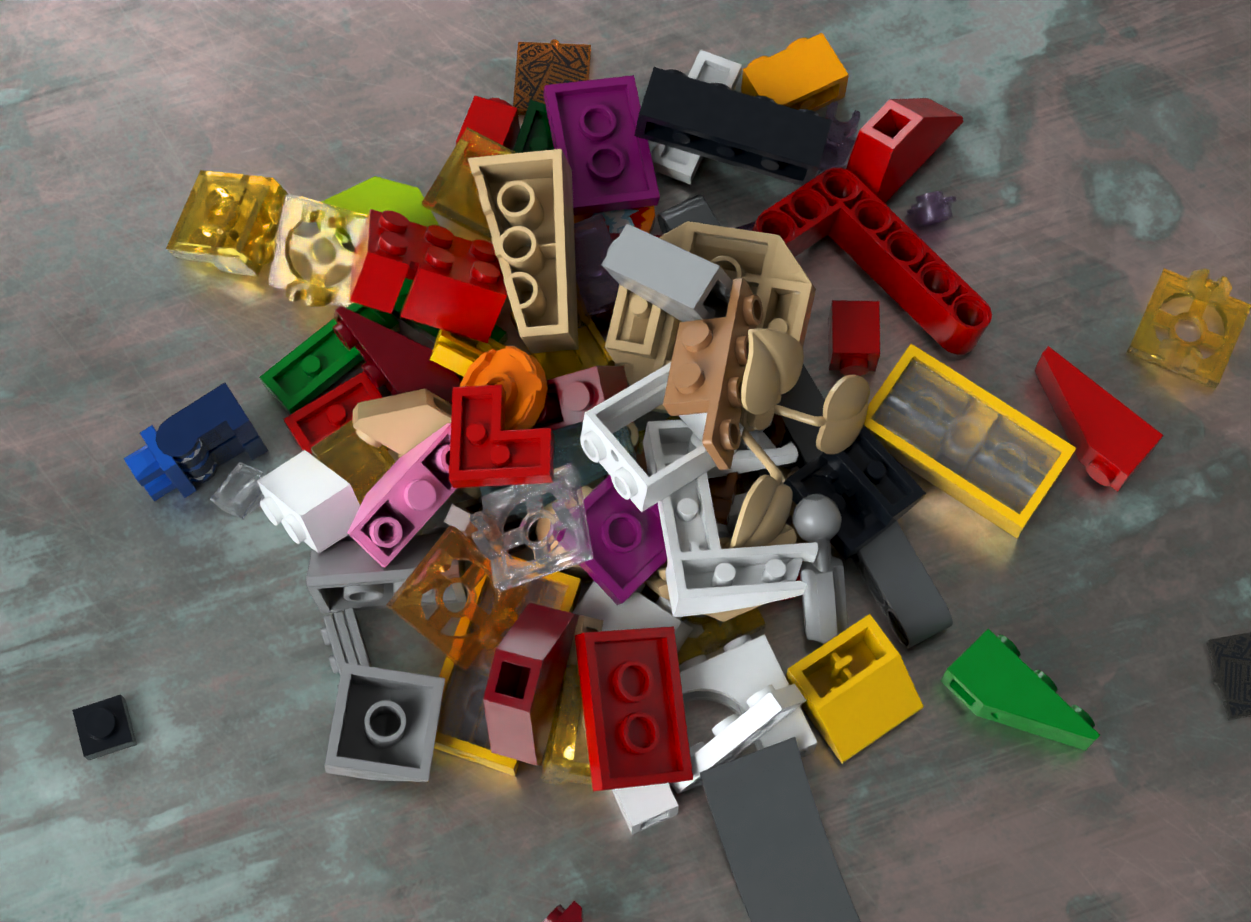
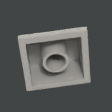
[325,662,445,782]

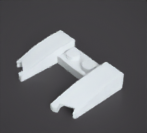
[643,419,819,618]

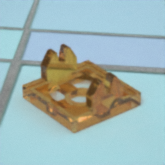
[386,526,529,670]

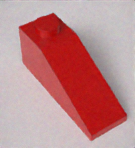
[1034,346,1164,492]

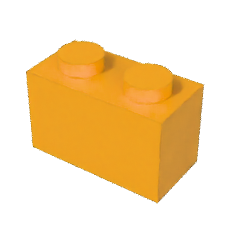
[741,33,849,111]

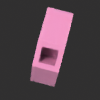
[347,423,457,568]

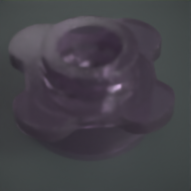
[907,191,957,226]

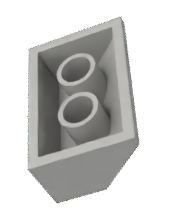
[306,527,467,614]

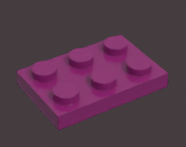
[543,75,660,216]

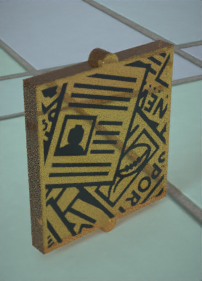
[513,39,591,115]

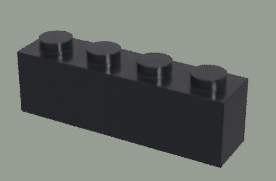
[634,67,832,186]

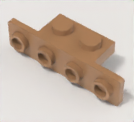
[663,278,763,470]

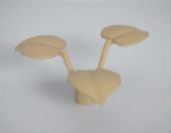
[729,328,870,548]

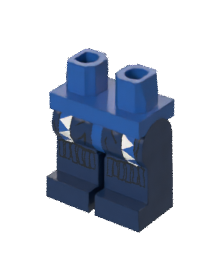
[124,383,268,501]

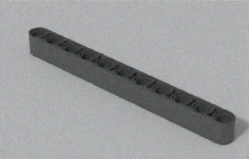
[657,194,953,648]

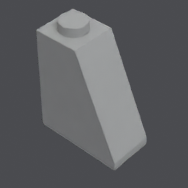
[601,223,733,322]

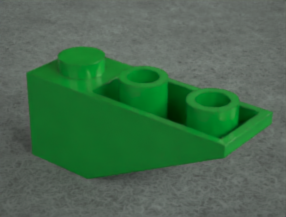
[940,629,1100,751]

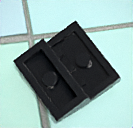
[784,425,926,560]

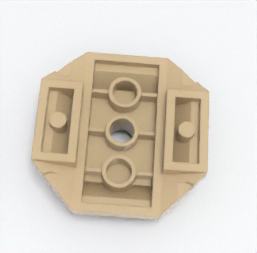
[605,221,816,414]

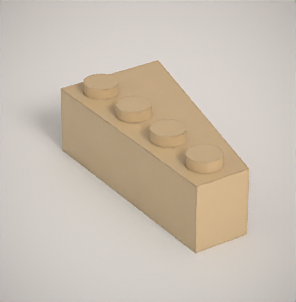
[468,149,579,354]

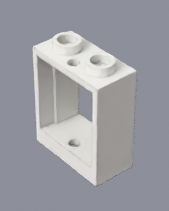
[580,362,744,512]

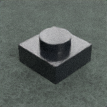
[72,694,137,760]

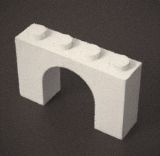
[582,634,818,835]

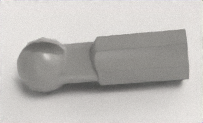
[793,494,849,643]

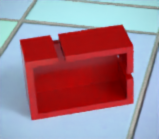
[349,209,507,343]

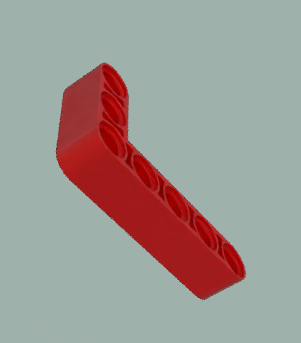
[752,167,992,355]

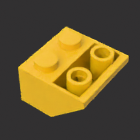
[785,614,924,764]

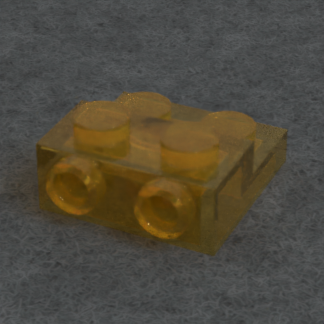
[166,170,293,277]

